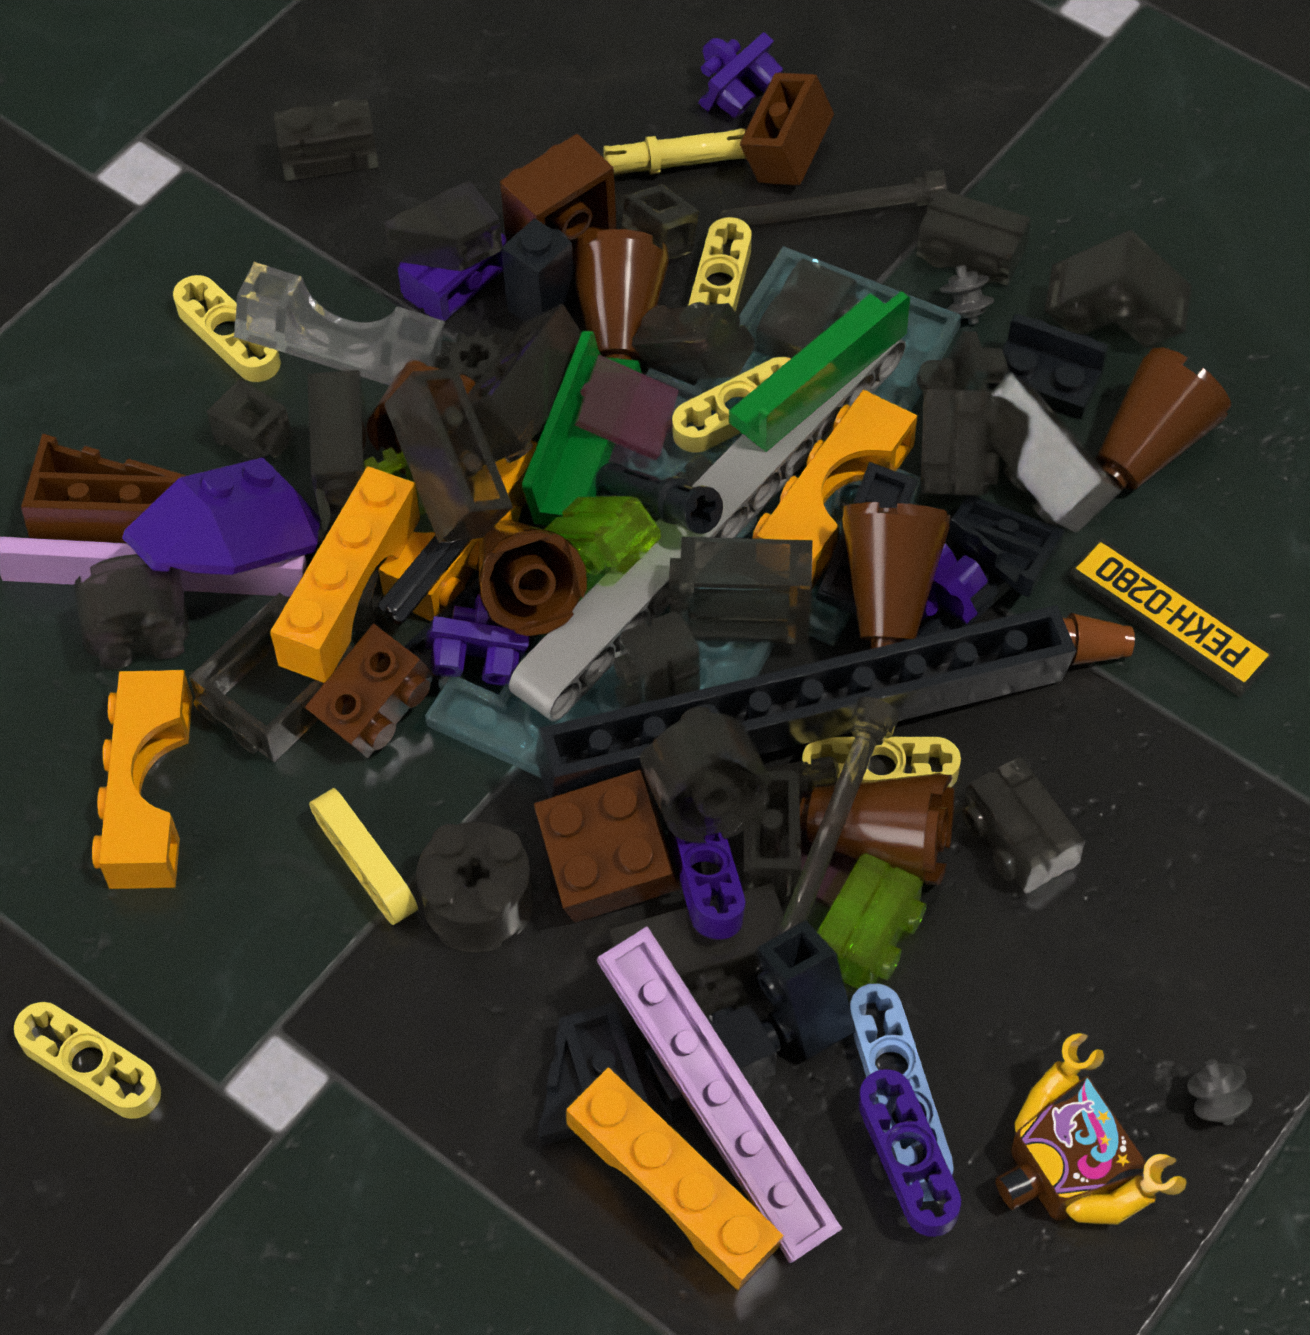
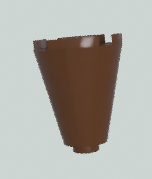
[572,229,669,365]
[1096,347,1231,491]
[842,502,950,649]
[479,520,587,636]
[798,773,954,885]

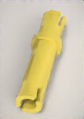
[603,128,746,175]

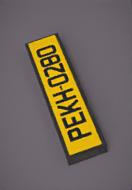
[1068,538,1274,697]

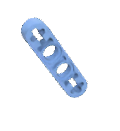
[850,983,954,1201]

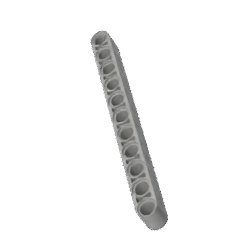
[508,339,906,721]

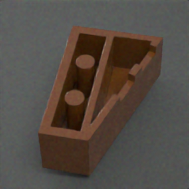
[21,433,186,544]

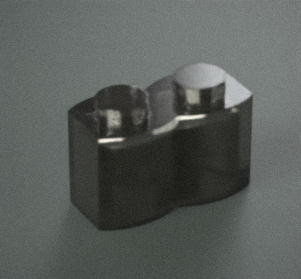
[756,258,860,359]

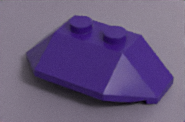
[122,457,321,575]

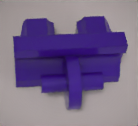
[698,32,783,119]
[921,544,988,624]
[424,594,529,686]

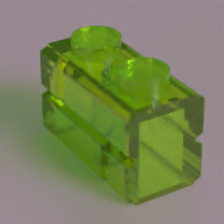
[544,496,661,576]
[817,853,927,989]

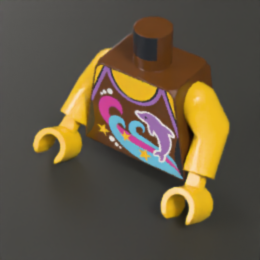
[995,1033,1186,1225]

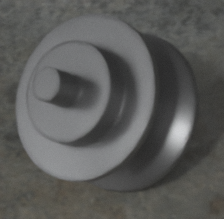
[940,265,994,325]
[1188,1059,1253,1125]

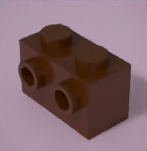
[740,73,834,185]
[305,623,436,759]

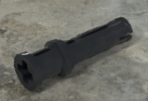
[596,462,723,534]

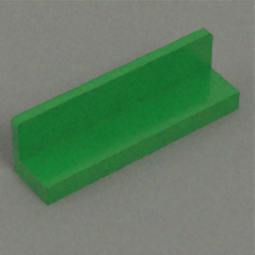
[729,291,910,452]
[522,331,642,530]

